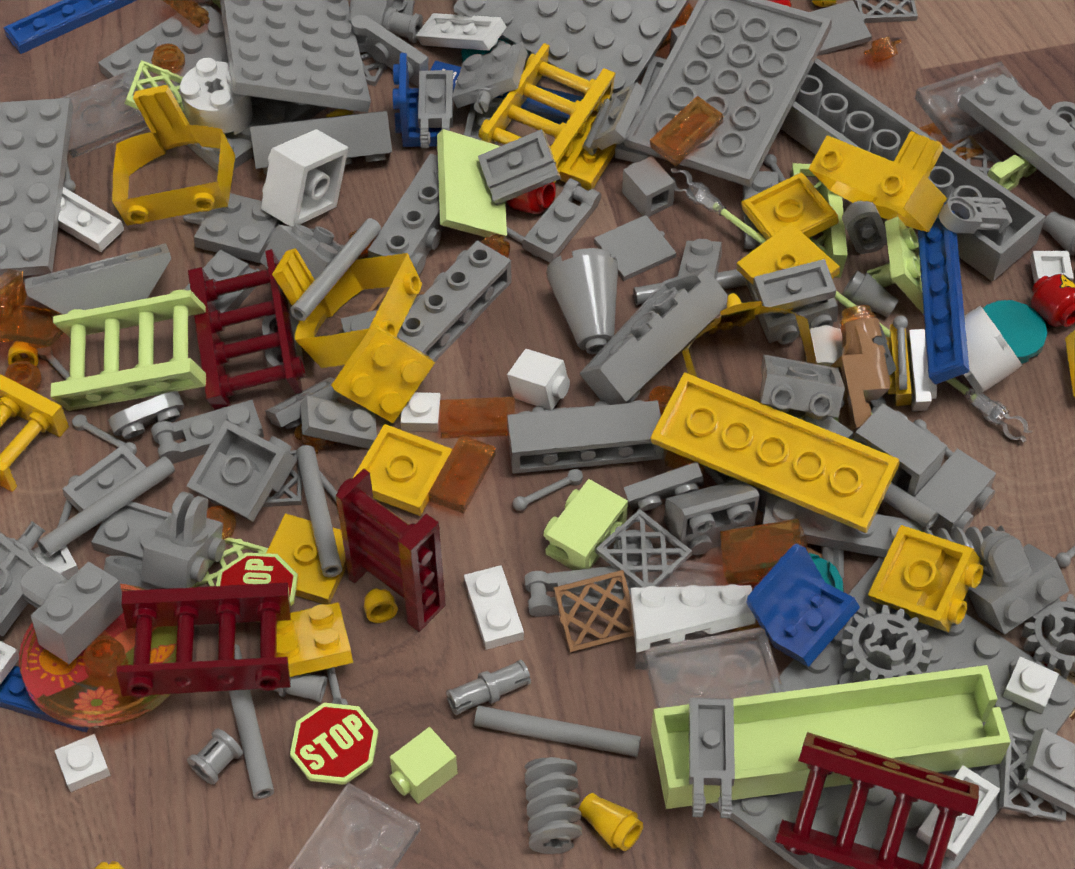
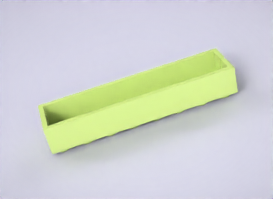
[651,665,1011,809]

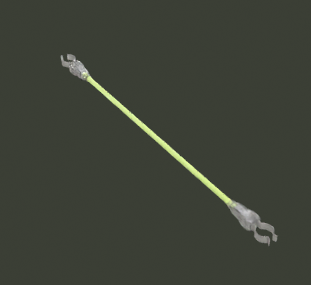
[671,168,1032,442]

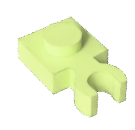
[987,155,1037,191]

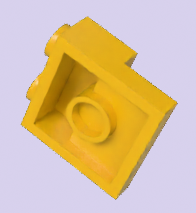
[868,525,984,633]

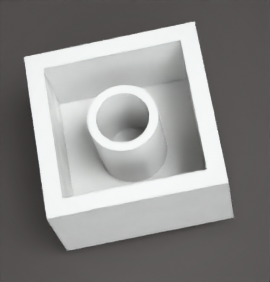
[261,129,349,227]

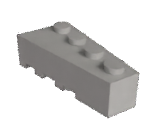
[579,268,728,405]

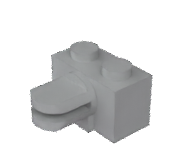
[141,491,225,589]
[968,531,1069,634]
[20,561,123,664]

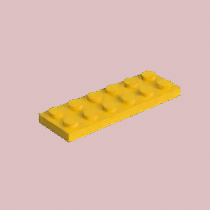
[650,372,900,533]

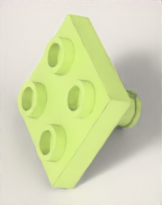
[867,217,924,315]

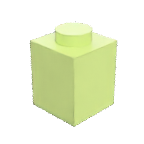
[389,726,458,804]

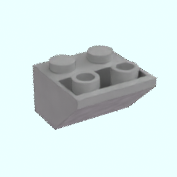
[260,224,358,279]
[664,480,760,557]

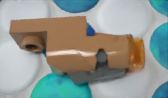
[830,305,896,438]

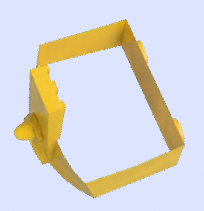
[112,84,235,226]
[809,131,947,232]
[272,248,422,368]
[682,293,817,377]

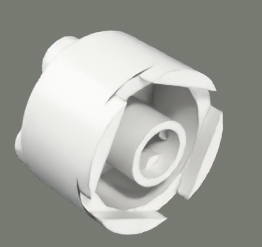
[180,58,253,135]
[963,306,1023,395]

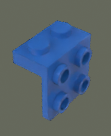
[393,53,442,147]
[746,544,860,667]

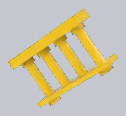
[478,43,616,184]
[0,374,69,492]

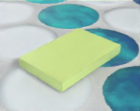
[437,129,507,241]

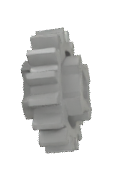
[1021,594,1075,679]
[840,605,932,681]

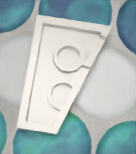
[630,584,756,653]

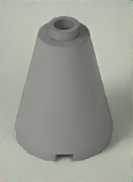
[546,248,618,354]

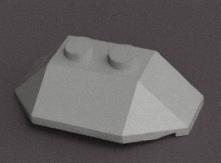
[24,243,171,314]

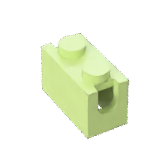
[543,479,628,570]

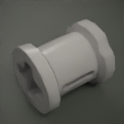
[383,7,423,43]
[187,728,243,785]

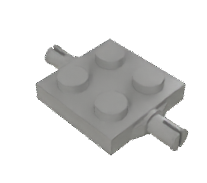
[452,40,528,114]
[183,193,283,263]
[0,521,45,636]

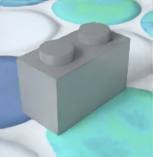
[908,448,996,535]

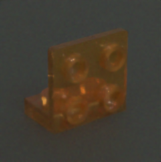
[0,269,64,348]

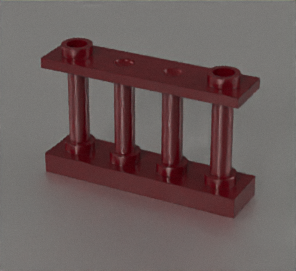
[188,249,306,410]
[335,468,446,633]
[116,583,291,698]
[775,732,979,869]

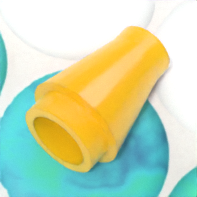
[579,793,643,851]

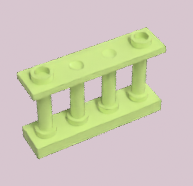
[50,290,206,411]

